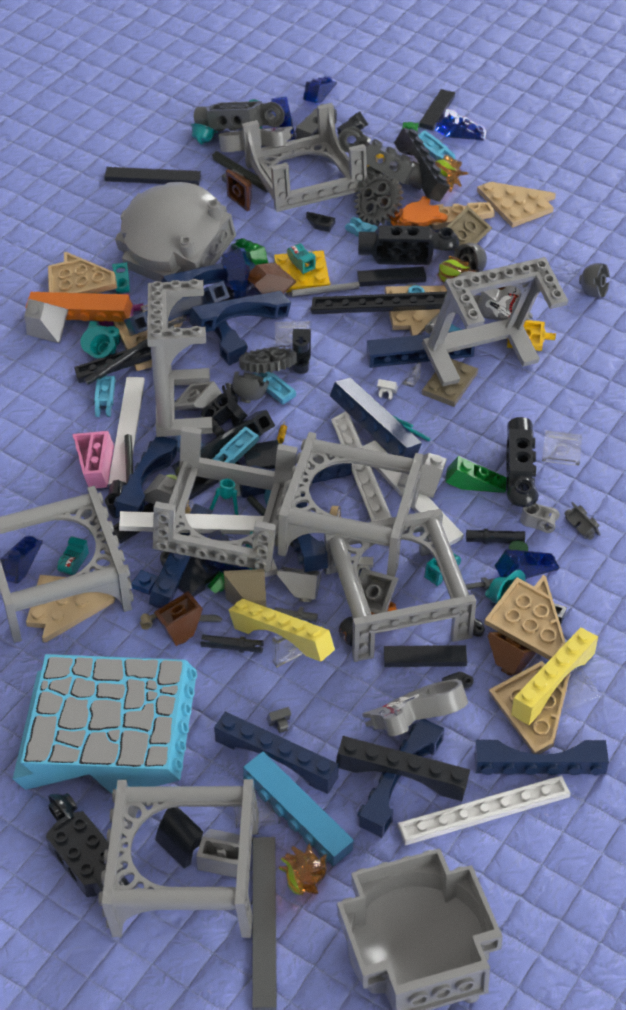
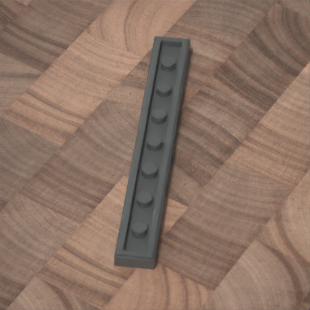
[253,837,277,1010]

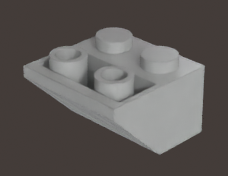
[196,829,253,878]

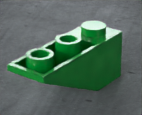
[230,238,269,265]
[445,456,507,493]

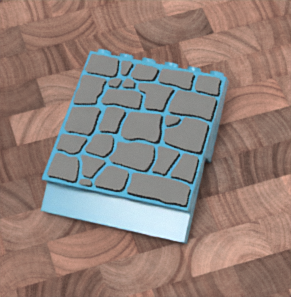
[13,654,197,794]

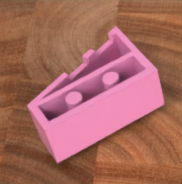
[72,431,114,489]

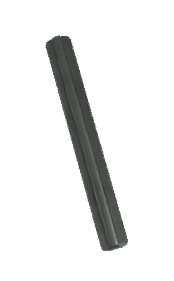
[212,151,268,192]

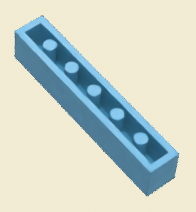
[243,752,354,867]

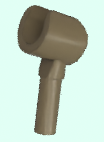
[140,613,157,630]

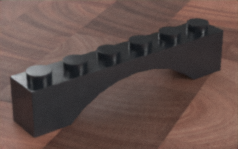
[394,127,450,202]
[171,410,275,477]
[336,736,470,801]

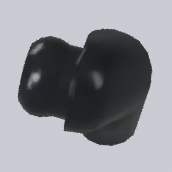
[473,618,485,637]
[442,671,474,688]

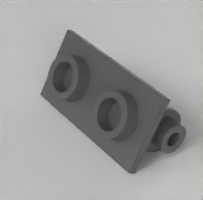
[564,502,601,540]

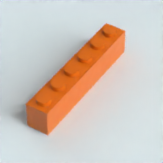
[25,292,133,322]

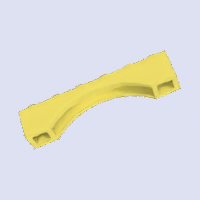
[228,599,335,662]
[511,627,598,725]

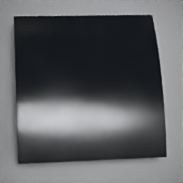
[243,440,279,469]
[178,556,221,597]
[155,807,203,868]

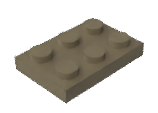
[447,206,492,252]
[422,359,478,407]

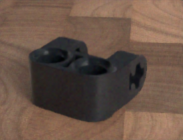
[292,329,311,374]
[201,393,248,436]

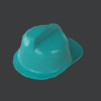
[191,123,219,145]
[80,327,116,359]
[485,570,525,604]

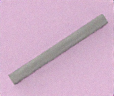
[291,282,359,297]

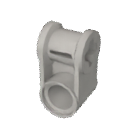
[520,503,560,533]

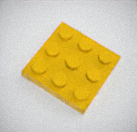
[274,250,330,293]

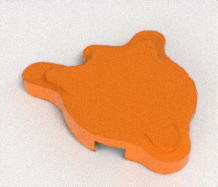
[399,196,447,226]

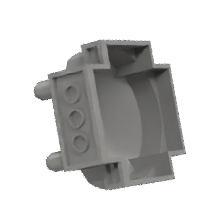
[115,182,236,282]
[337,849,503,1010]

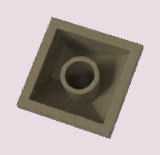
[224,569,266,607]

